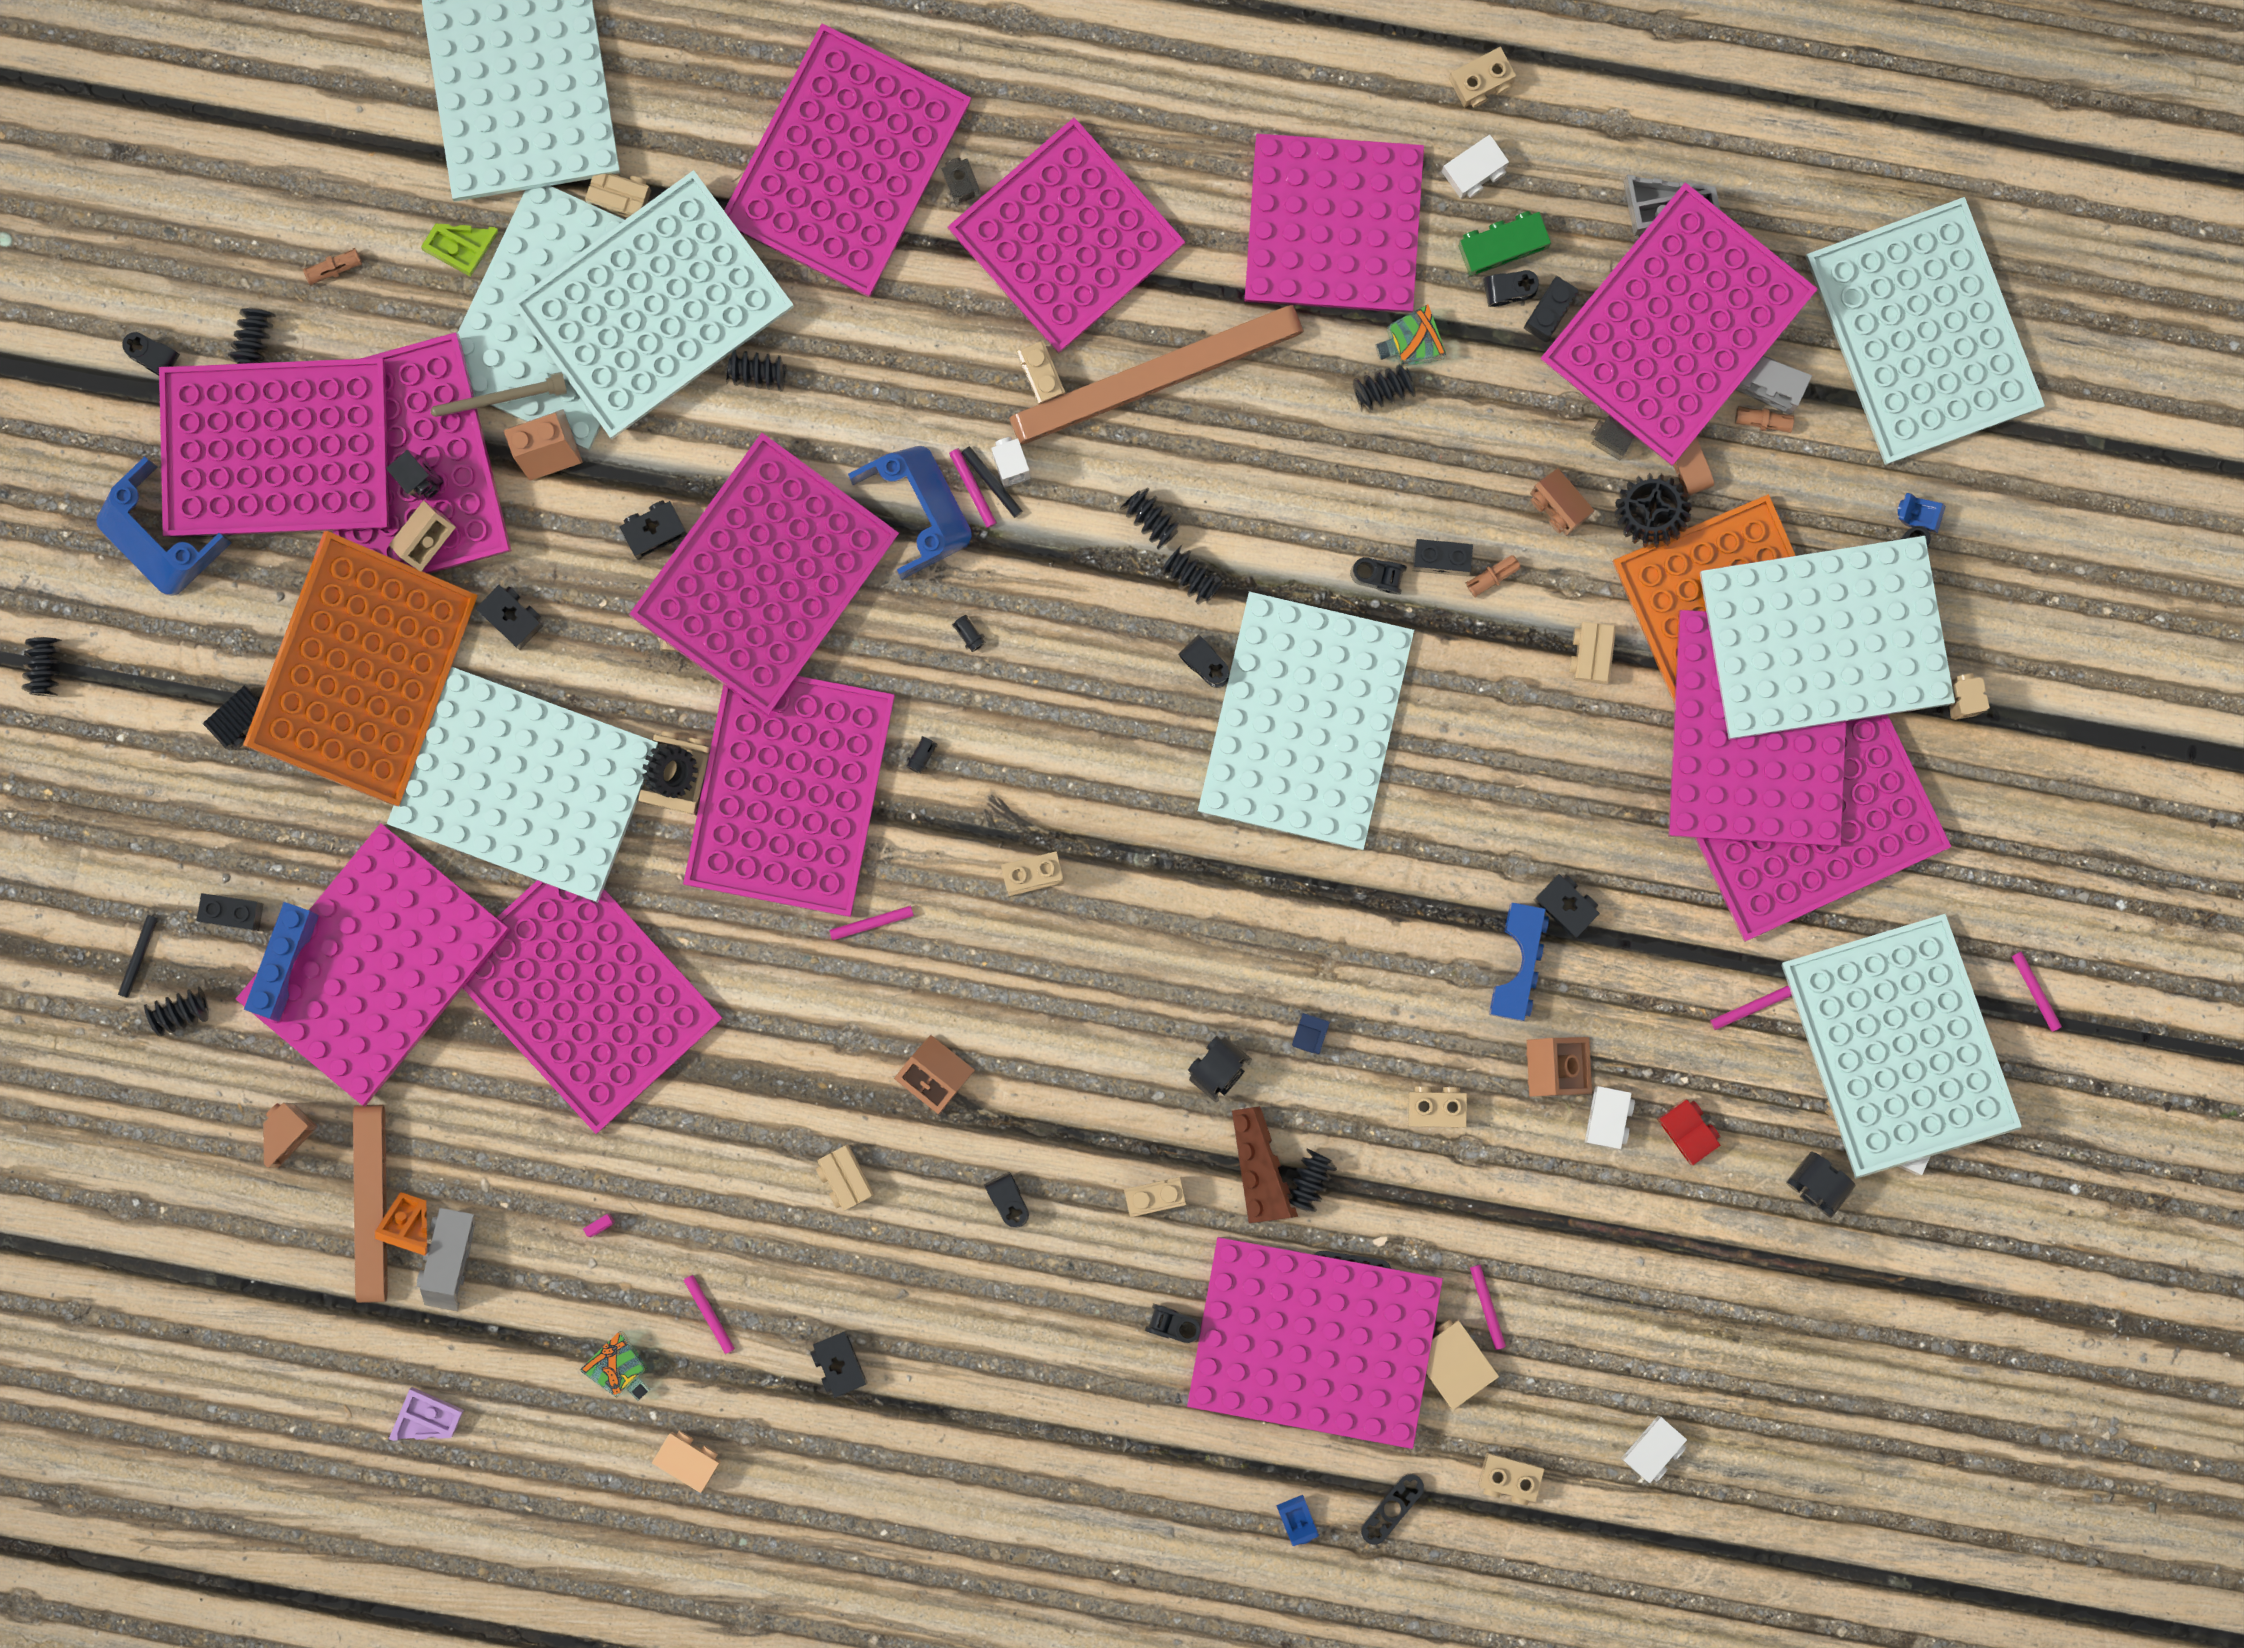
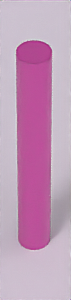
[949,448,997,528]
[829,905,914,941]
[2011,951,2062,1032]
[1710,985,1792,1030]
[1470,1264,1506,1350]
[683,1274,735,1354]

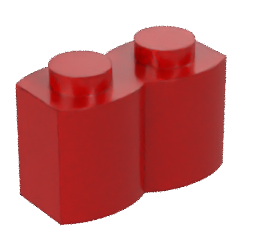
[1657,1099,1721,1165]

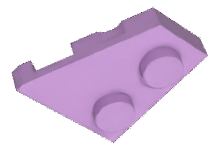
[389,1387,464,1441]

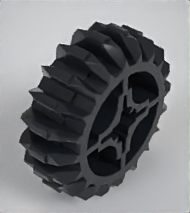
[1615,473,1692,549]

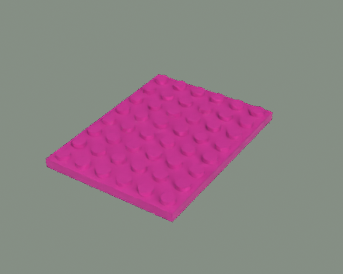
[724,23,972,298]
[1540,182,1817,466]
[333,332,512,574]
[159,358,389,537]
[629,433,899,716]
[1668,610,1846,847]
[683,676,895,917]
[1695,715,1951,942]
[236,823,511,1107]
[463,880,723,1134]
[1187,1237,1443,1449]

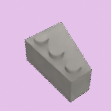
[1735,356,1812,415]
[417,1208,476,1312]

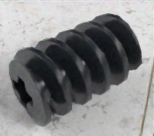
[228,308,276,364]
[726,350,787,392]
[1353,364,1416,412]
[1120,487,1181,550]
[1161,544,1225,605]
[21,637,62,697]
[144,986,209,1037]
[1289,1148,1337,1212]

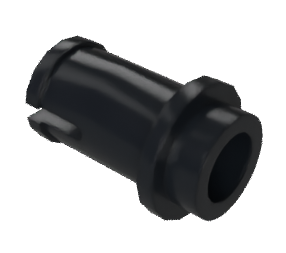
[952,615,986,652]
[906,736,938,774]

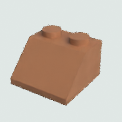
[503,409,583,481]
[1526,1037,1592,1097]
[263,1102,318,1168]

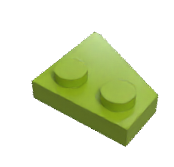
[421,223,498,277]

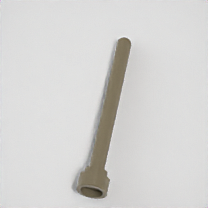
[431,372,567,417]

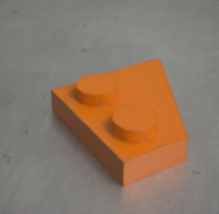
[375,1192,427,1256]

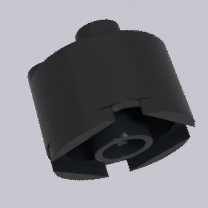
[1188,1036,1252,1103]
[1786,1151,1856,1218]

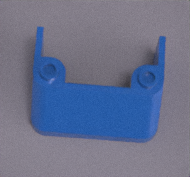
[848,446,972,580]
[96,456,232,596]

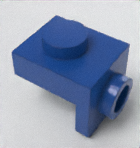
[1898,493,1946,533]
[1276,1495,1319,1546]

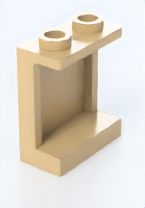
[638,731,710,816]
[1001,852,1064,897]
[1426,1319,1499,1410]

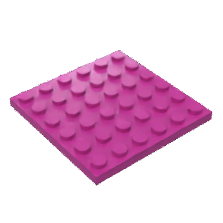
[947,117,1185,354]
[1244,133,1424,313]

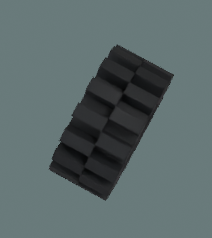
[642,744,698,798]

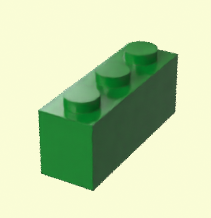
[1458,211,1551,277]

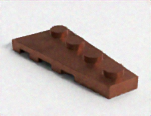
[1232,1106,1298,1223]

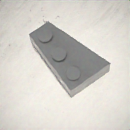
[1623,174,1720,236]

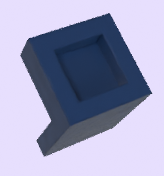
[1292,1013,1330,1055]

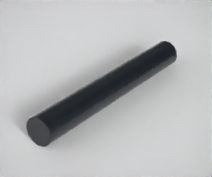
[961,446,1023,518]
[118,914,158,998]

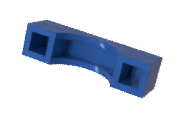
[244,902,319,1022]
[1489,902,1549,1022]

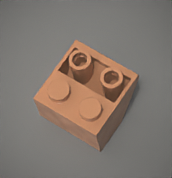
[1530,468,1595,536]
[894,1035,975,1115]

